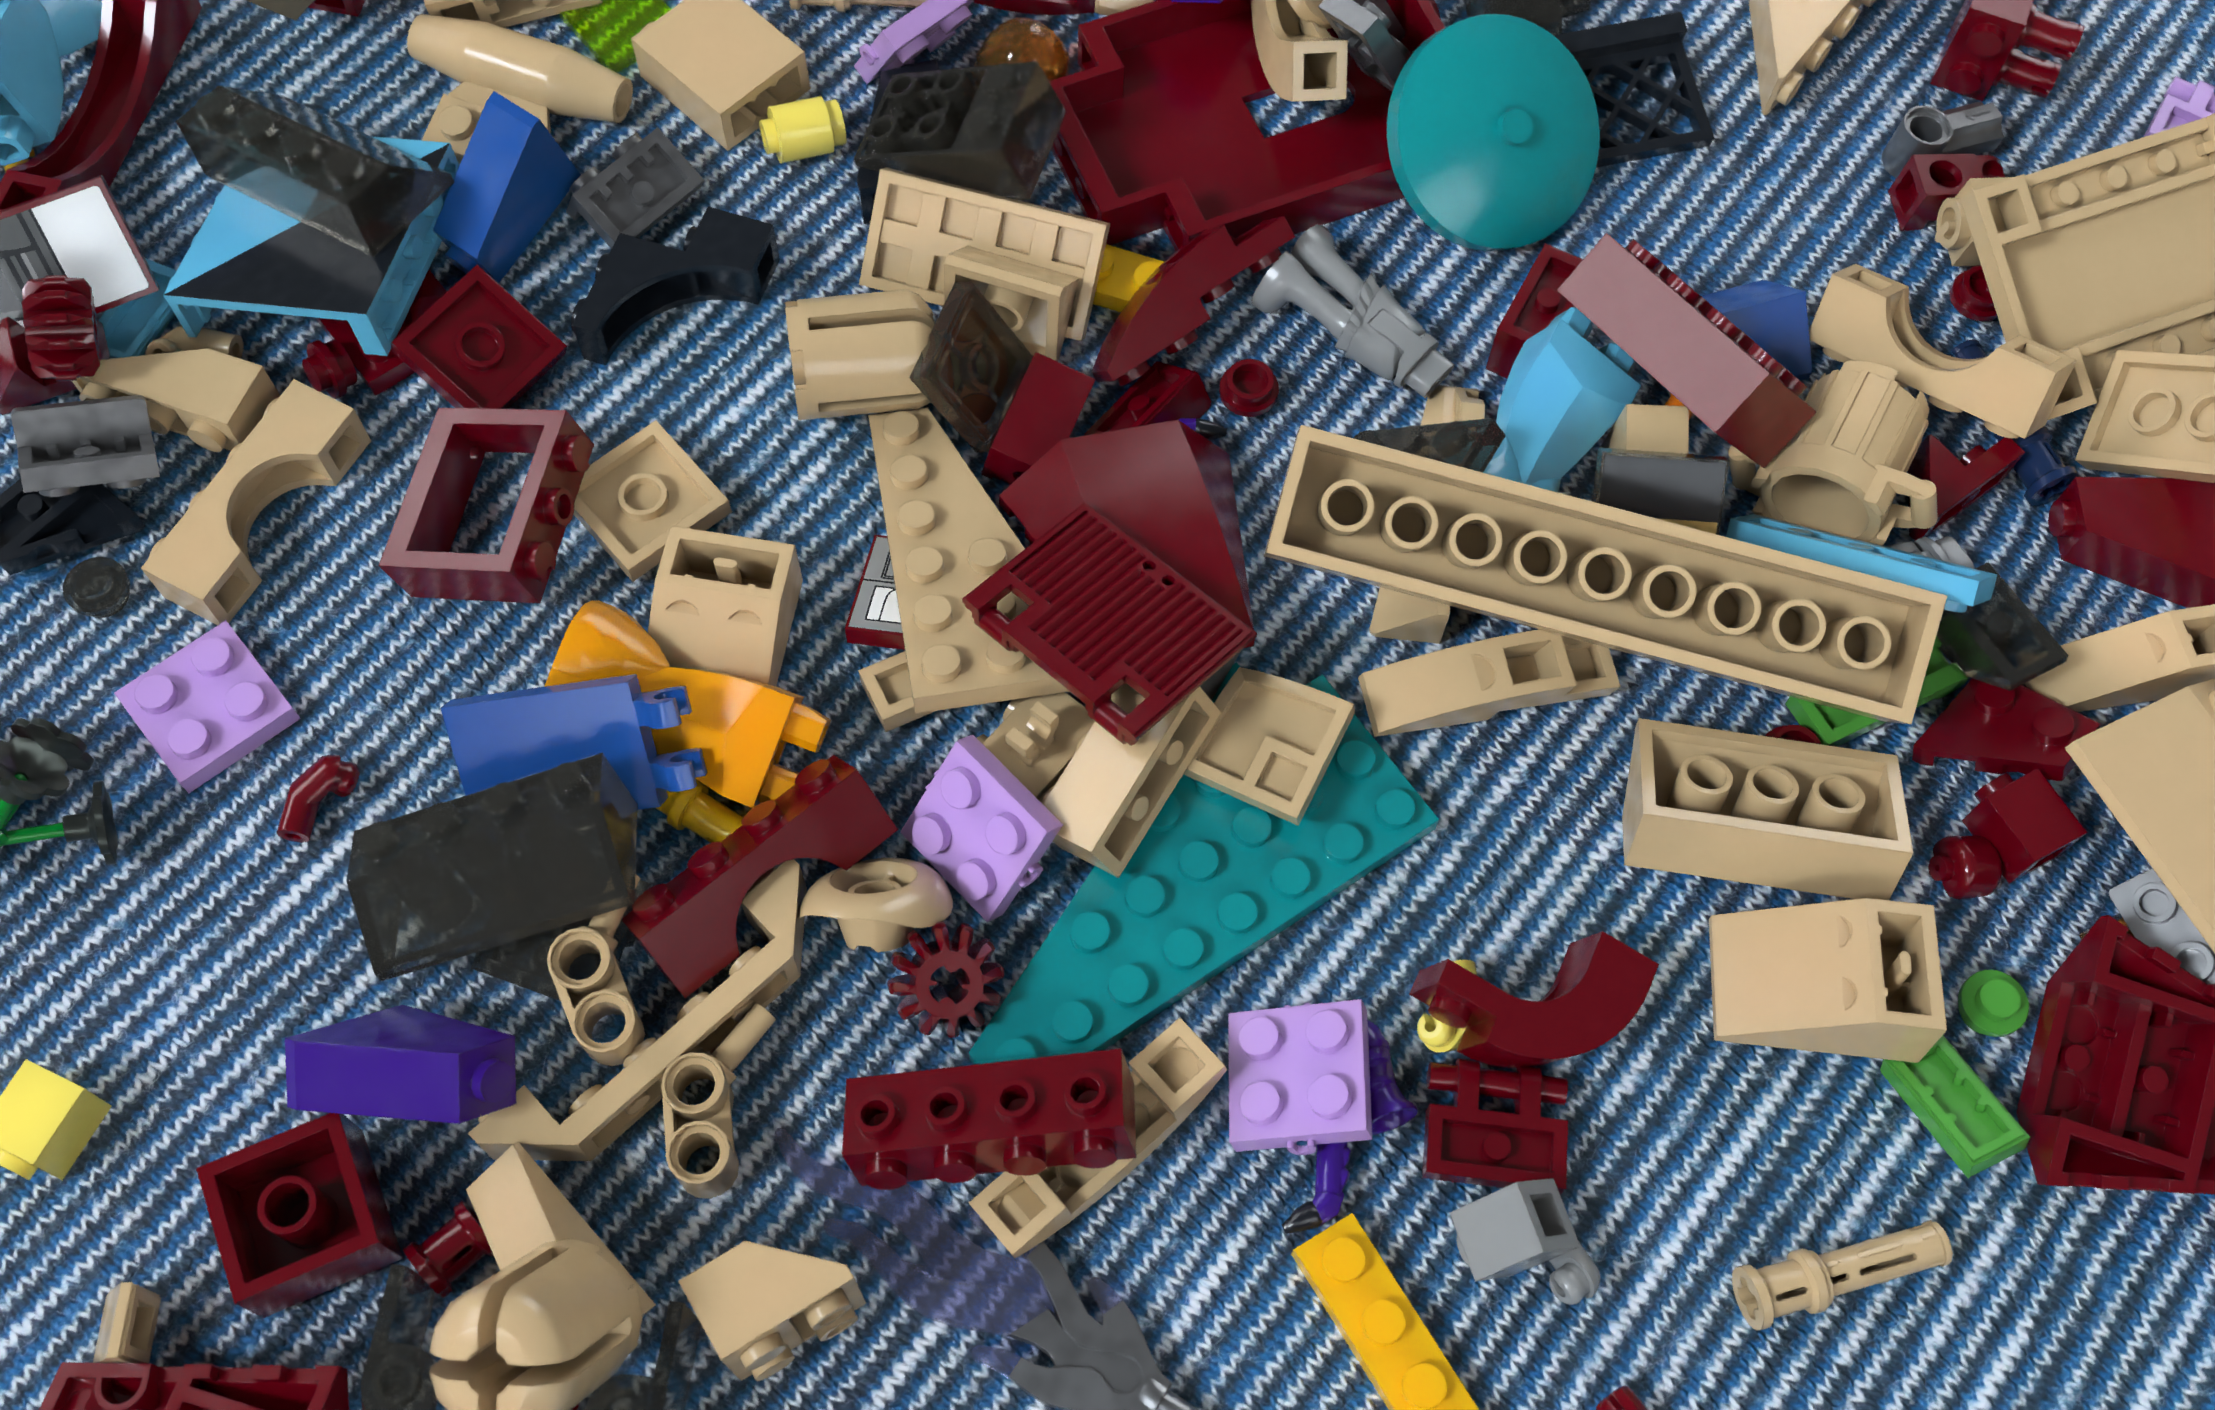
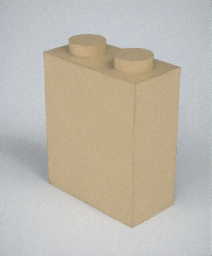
[631,0,811,151]

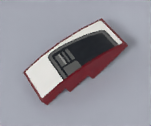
[0,175,160,327]

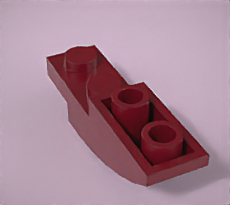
[1091,216,1295,386]

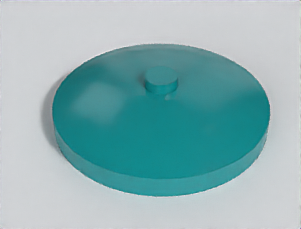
[1387,14,1600,251]

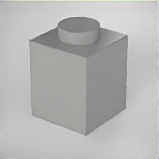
[1450,1178,1580,1282]

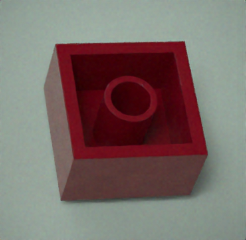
[196,1113,403,1318]

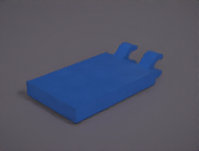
[441,674,707,831]

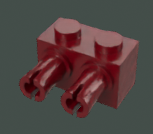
[1930,0,2085,101]

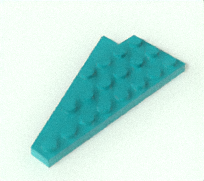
[969,662,1439,1065]

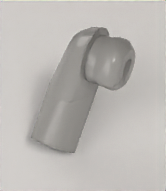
[1549,1240,1600,1305]

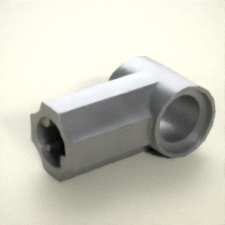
[1881,101,2004,178]

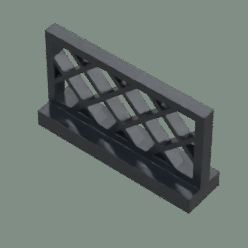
[1553,12,1714,168]

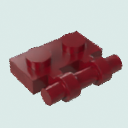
[1422,1058,1568,1195]

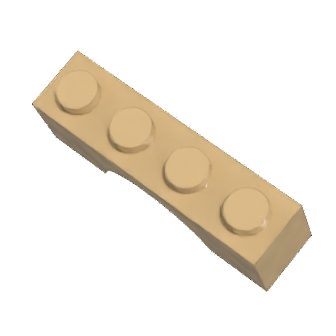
[1809,264,2077,439]
[141,379,371,625]

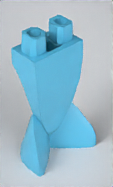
[0,0,102,166]
[1448,307,1641,493]

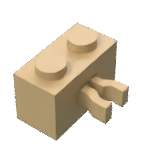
[977,692,1095,803]

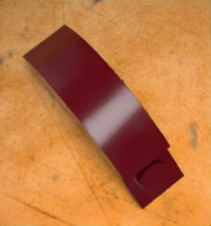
[1409,931,1659,1068]

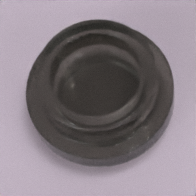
[63,557,130,618]

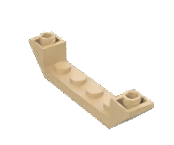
[468,859,807,1161]

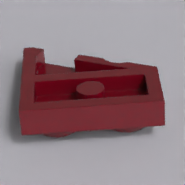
[1912,667,2100,781]

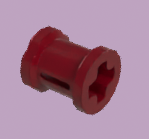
[403,1201,494,1298]

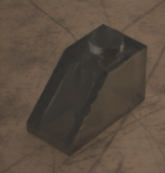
[1937,562,2069,691]

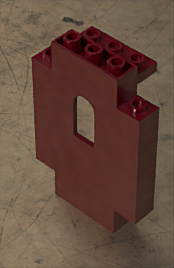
[1037,0,1445,251]

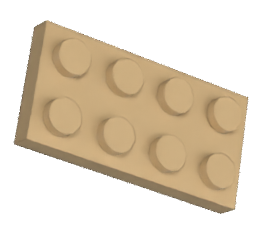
[859,168,1111,341]

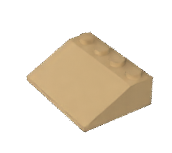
[2065,679,2215,953]

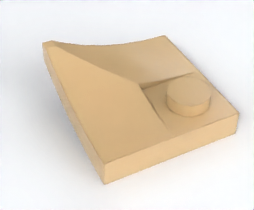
[1183,667,1355,826]

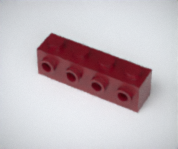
[842,1048,1136,1190]

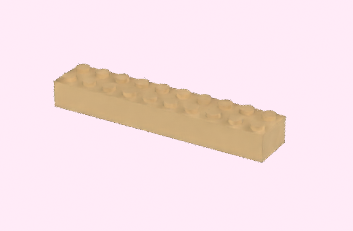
[1264,425,1948,724]

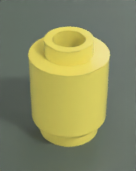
[759,96,847,164]

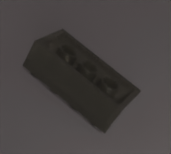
[176,85,454,257]
[346,753,638,982]

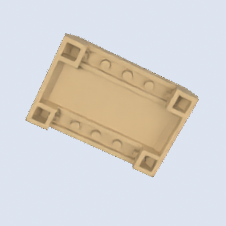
[1959,113,2215,420]

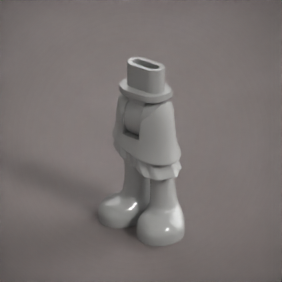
[1252,224,1454,398]

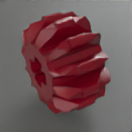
[22,275,100,381]
[887,922,1004,1038]

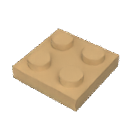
[574,420,732,582]

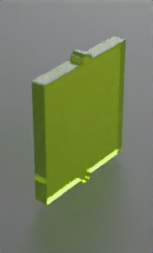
[559,0,671,73]

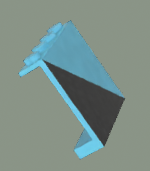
[163,127,460,356]

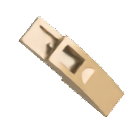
[1358,630,1621,737]

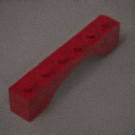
[0,0,202,210]

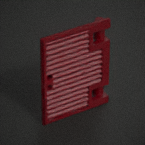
[962,502,1257,746]

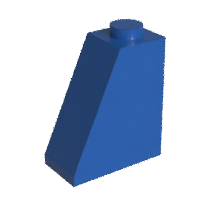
[433,91,581,283]

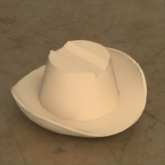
[799,858,953,952]

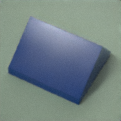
[1702,280,1812,381]

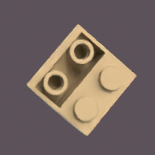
[678,1241,866,1381]

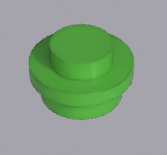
[1958,970,2029,1037]

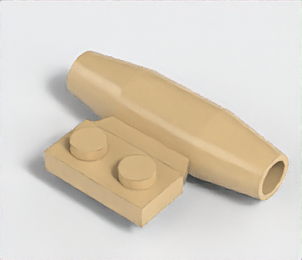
[407,14,633,163]

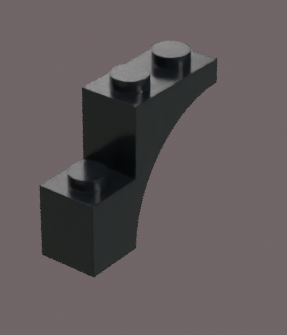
[571,206,780,365]

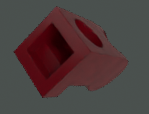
[1888,154,2005,231]

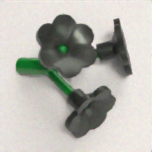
[0,718,118,865]

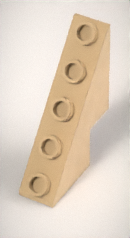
[1749,0,1875,115]

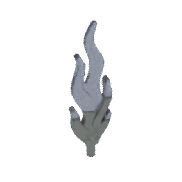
[775,1127,1199,1410]

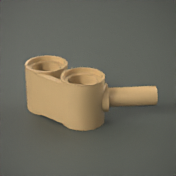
[547,868,645,1066]
[661,1003,776,1199]

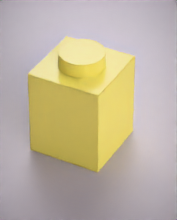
[0,1059,112,1181]

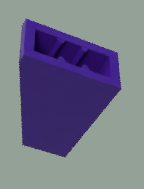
[285,1005,516,1124]

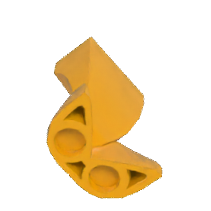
[544,600,831,808]

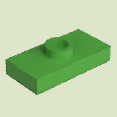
[1880,1035,2030,1178]

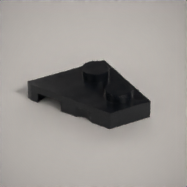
[0,478,145,575]

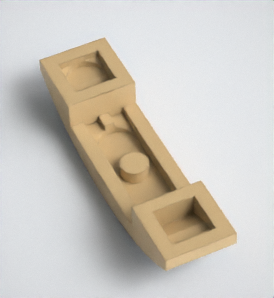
[969,1017,1227,1258]

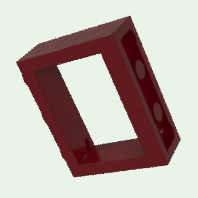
[379,408,594,604]

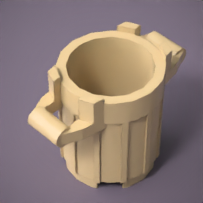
[1728,360,1938,546]

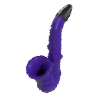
[1282,1019,1418,1234]

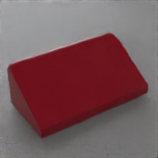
[1083,361,1211,436]

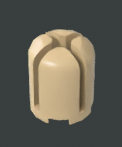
[785,289,937,420]
[430,1239,643,1410]

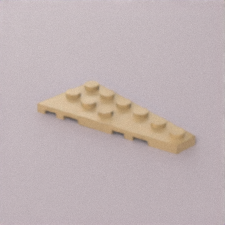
[869,407,1070,714]

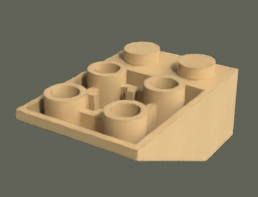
[648,526,803,686]
[1709,898,1947,1063]

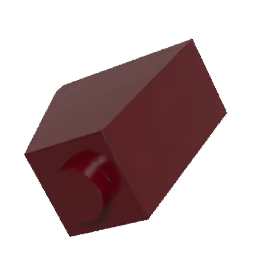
[2048,477,2215,608]

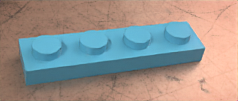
[1726,514,1997,612]

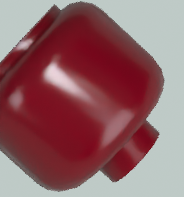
[1928,836,2002,900]

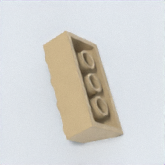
[1622,718,1913,900]

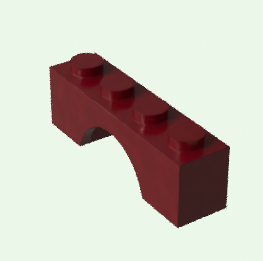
[622,755,898,998]

